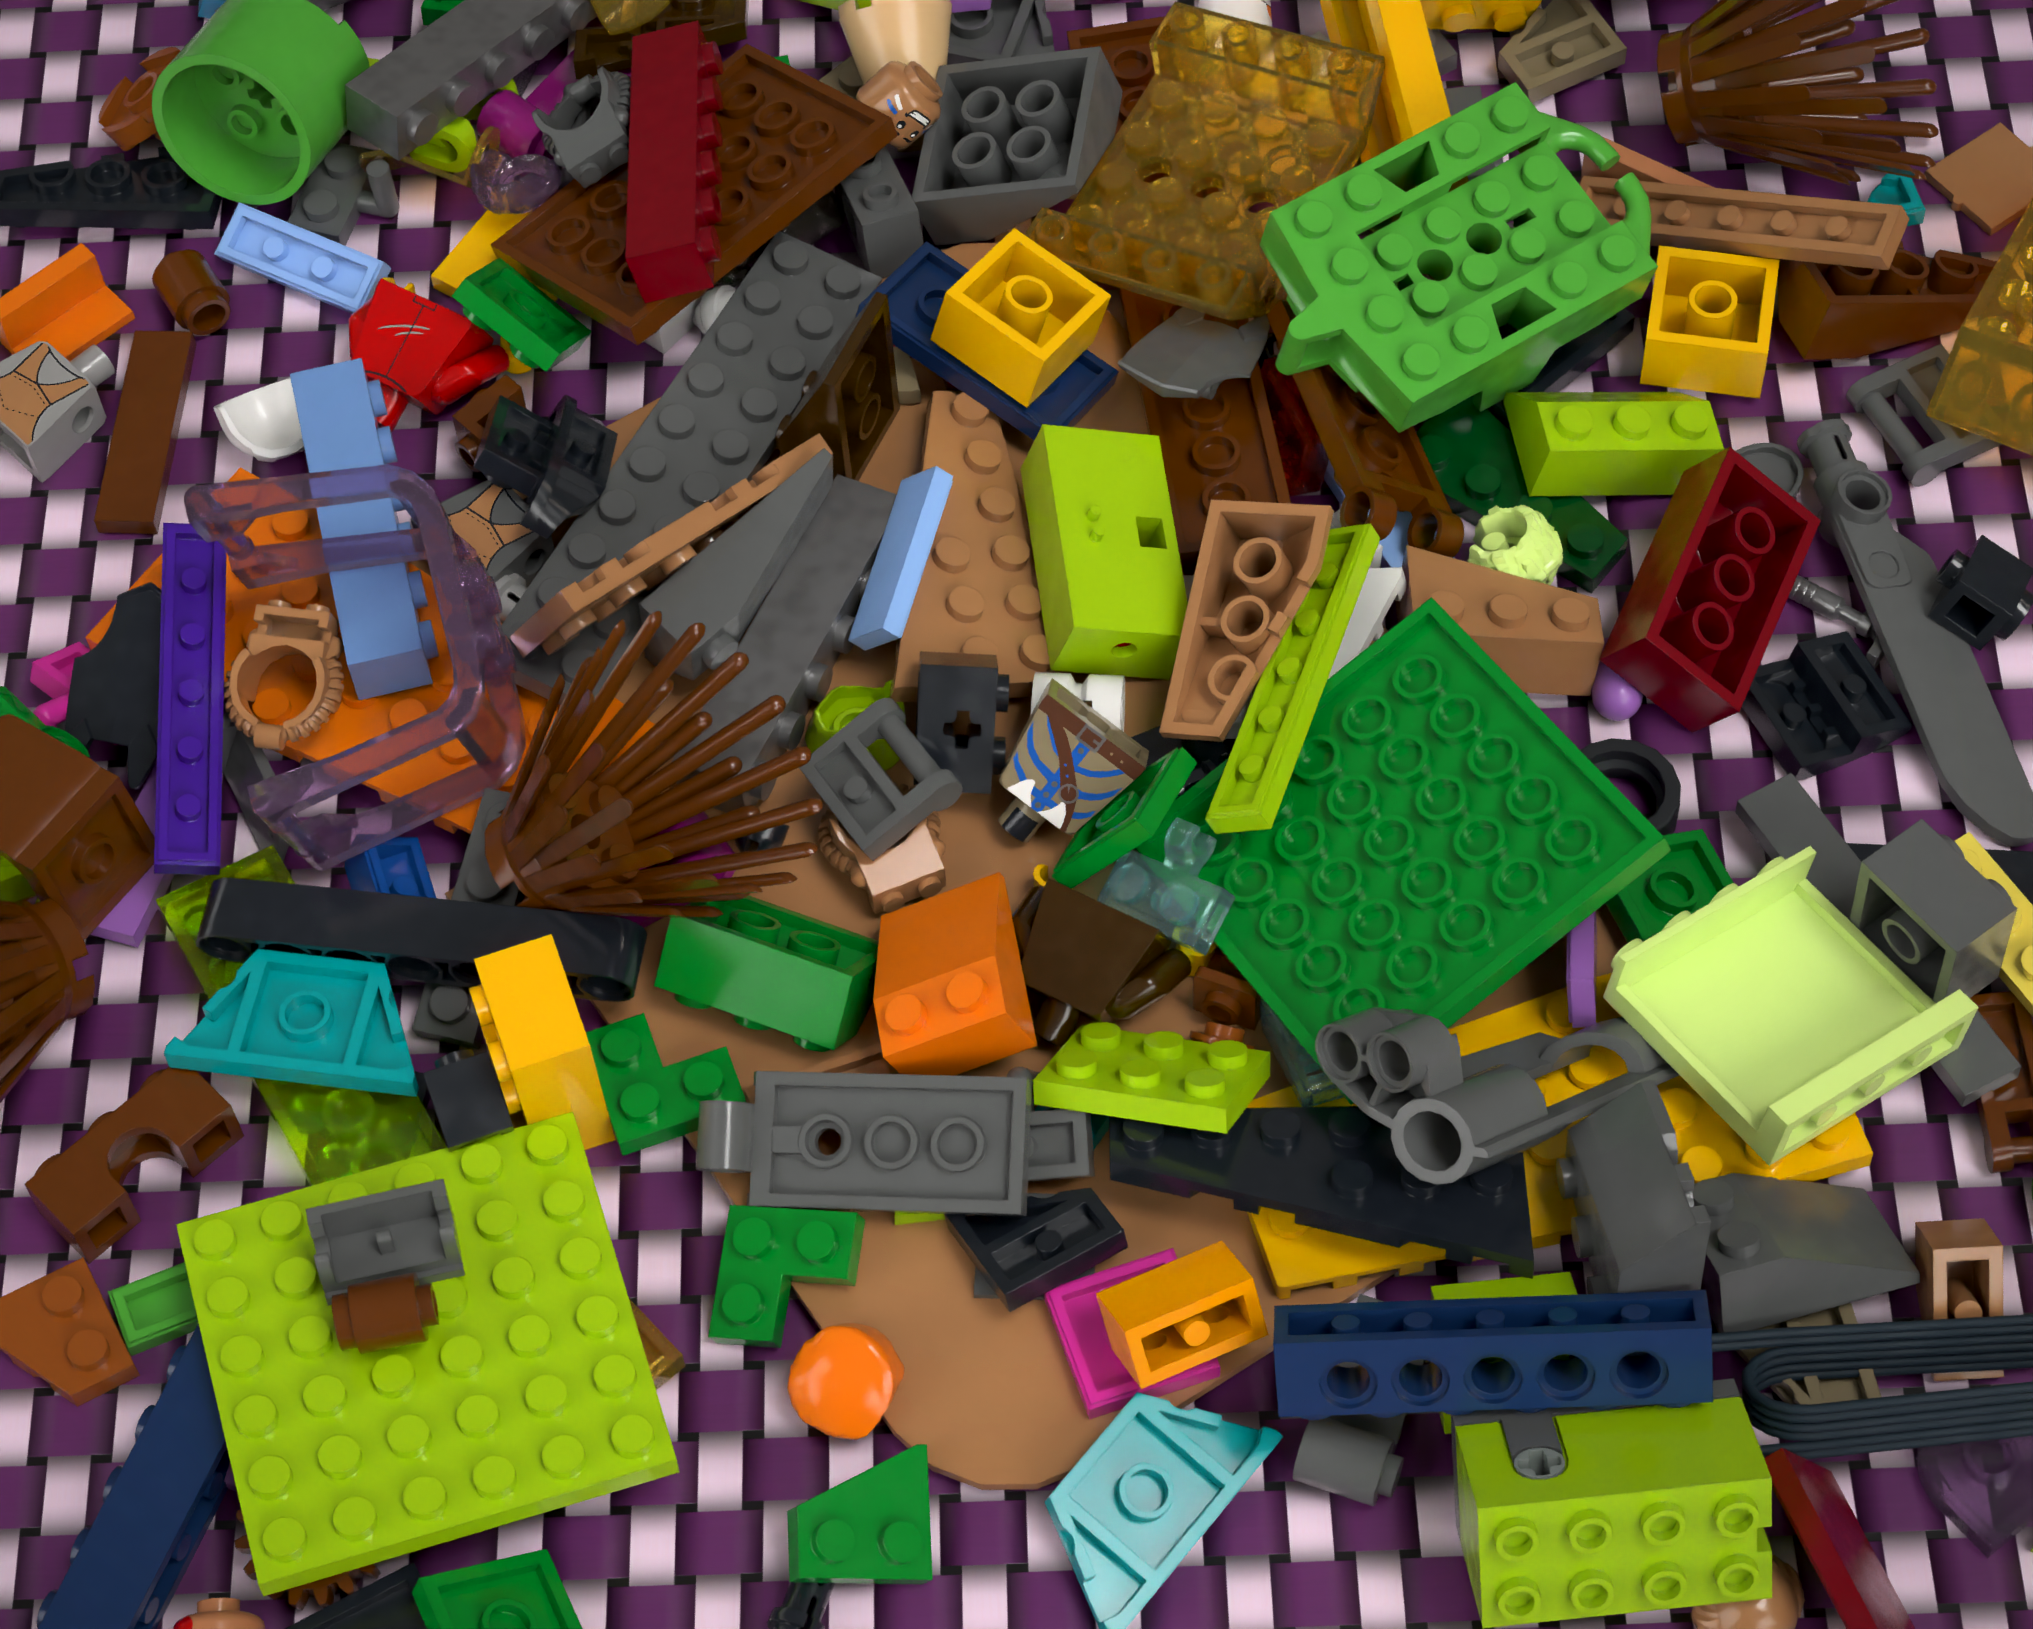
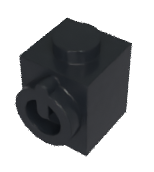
[1928,535,2033,651]

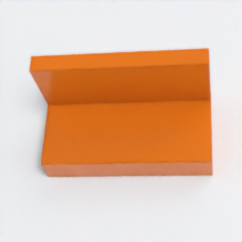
[0,243,135,362]

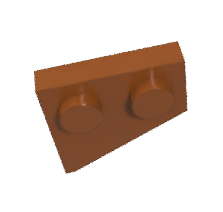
[0,1257,140,1407]

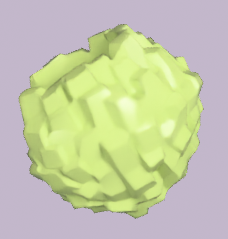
[1467,505,1563,585]

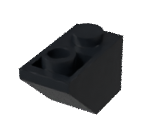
[423,1049,514,1152]

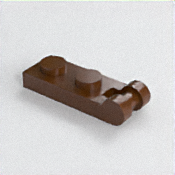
[1970,991,2033,1174]

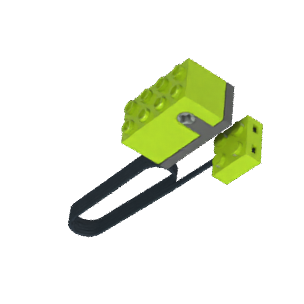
[1431,1272,2033,1628]

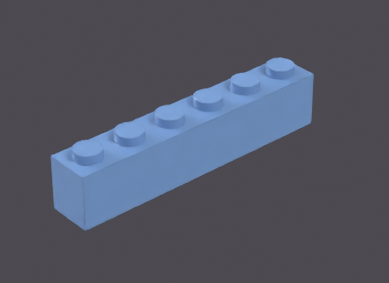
[290,358,439,700]

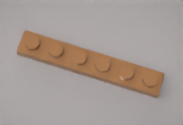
[1579,175,1910,270]

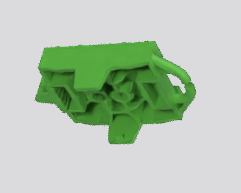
[1259,82,1658,433]

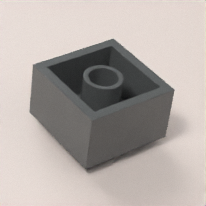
[1850,819,2017,1003]

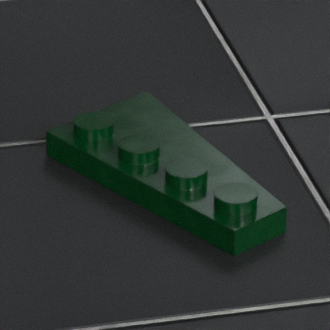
[1416,396,1628,594]

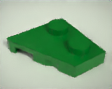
[787,1444,933,1585]

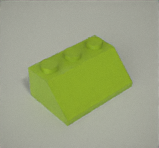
[1503,392,1724,496]

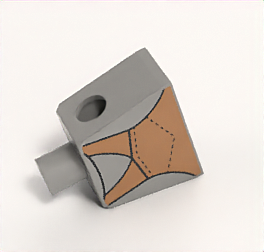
[0,341,115,483]

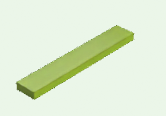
[1205,523,1380,834]

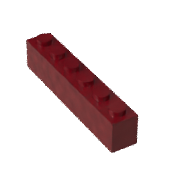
[625,20,723,303]

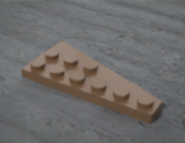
[889,390,1073,702]
[509,433,833,658]

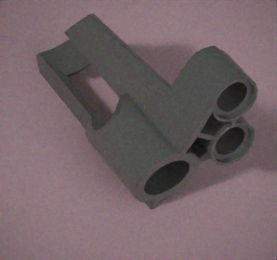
[1315,1007,1679,1185]

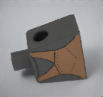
[410,480,554,610]

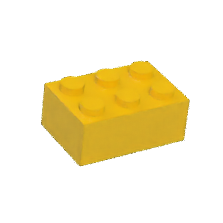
[469,934,616,1150]

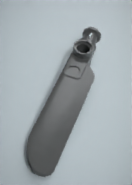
[1797,419,2033,847]

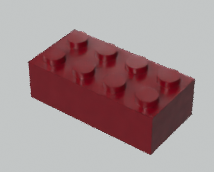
[1599,447,1821,733]

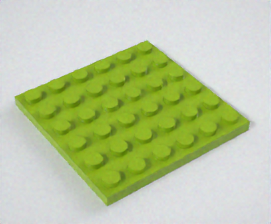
[176,1112,679,1597]

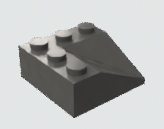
[912,46,1123,246]

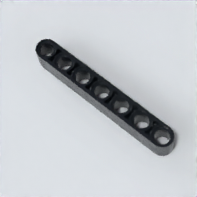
[196,878,647,1002]

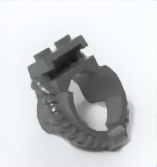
[532,66,631,188]

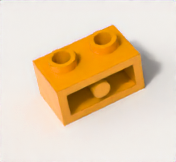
[1096,1240,1269,1389]

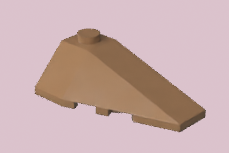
[1159,499,1334,742]

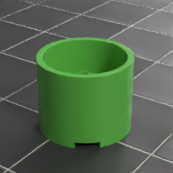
[152,0,370,205]

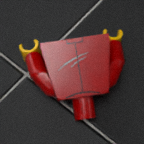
[348,277,532,432]

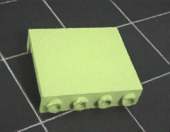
[1603,846,1979,1166]

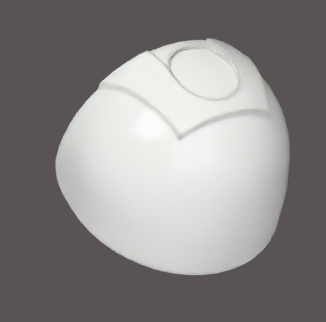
[213,378,305,462]

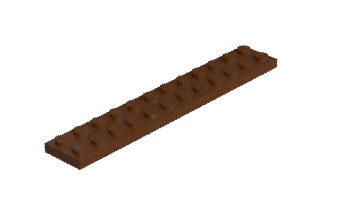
[1067,14,1291,569]

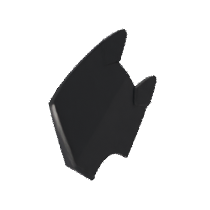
[65,582,161,790]

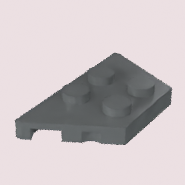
[947,0,1055,65]

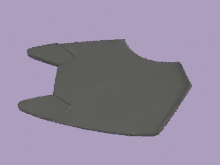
[1117,298,1270,400]

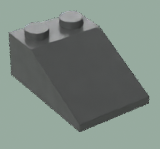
[1692,1173,1920,1333]

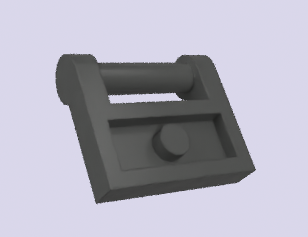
[1846,344,2008,487]
[799,698,963,861]

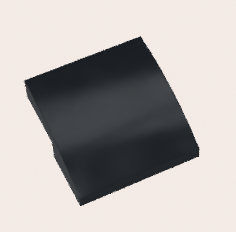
[1742,631,1912,781]

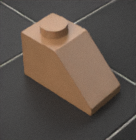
[1915,1218,2004,1381]

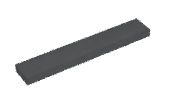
[1735,773,2021,1107]

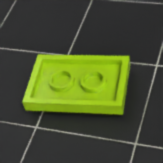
[1033,1022,1270,1134]

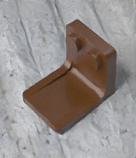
[0,714,155,940]

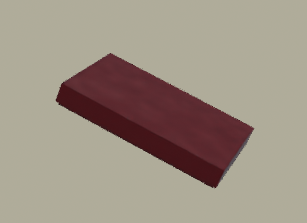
[1764,1448,1915,1629]

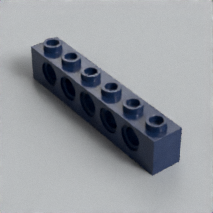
[1273,1290,1713,1420]

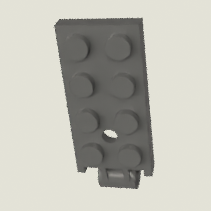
[696,1071,1032,1216]

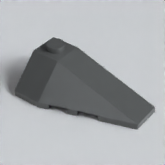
[639,448,833,680]

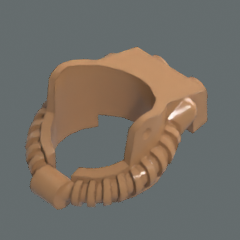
[224,600,344,751]
[818,782,946,914]

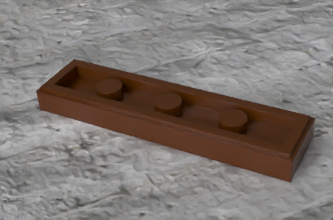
[94,330,197,534]

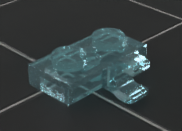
[1097,817,1235,956]

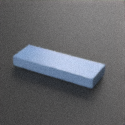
[214,202,391,314]
[848,466,953,650]

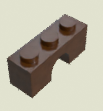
[24,1067,244,1264]

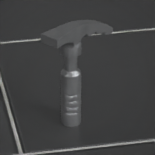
[1788,575,1885,670]

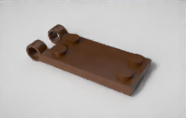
[1266,299,1464,558]

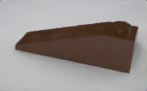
[1777,241,2033,360]

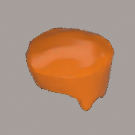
[787,1323,905,1440]

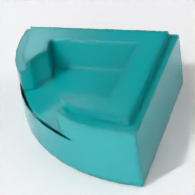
[1867,173,1926,226]

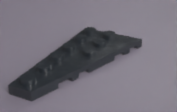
[1109,1106,1534,1279]

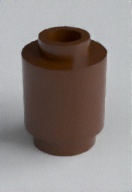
[152,249,231,335]
[332,1272,439,1354]

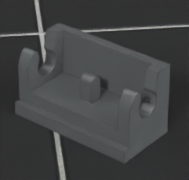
[306,1179,465,1306]

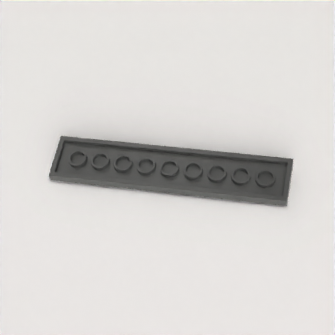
[482,231,882,705]

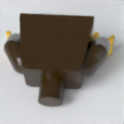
[1012,864,1216,1048]

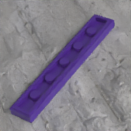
[154,523,227,875]

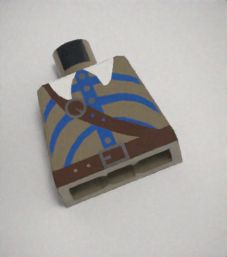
[998,678,1149,843]

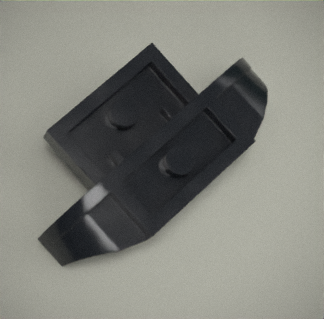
[473,395,618,539]

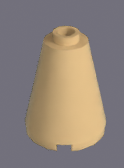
[838,0,952,152]

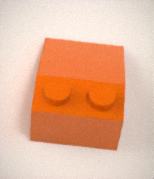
[873,872,1037,1076]

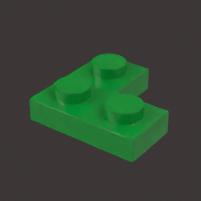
[586,1013,747,1156]
[708,1205,865,1348]

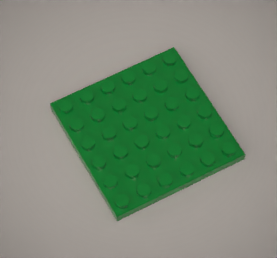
[1135,597,1671,1105]

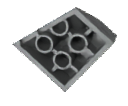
[1556,1080,1711,1294]

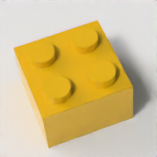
[930,228,1111,408]
[1640,245,1779,399]

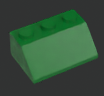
[654,895,879,1052]

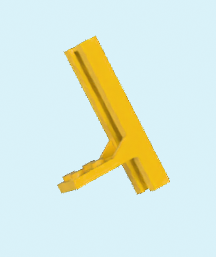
[1320,0,1542,192]

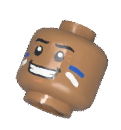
[856,61,943,148]

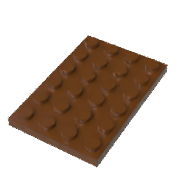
[491,44,898,346]

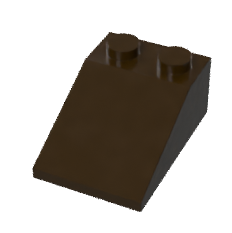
[775,292,900,481]

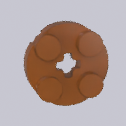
[99,47,180,151]

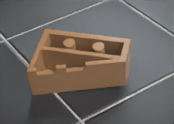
[1395,545,1604,696]

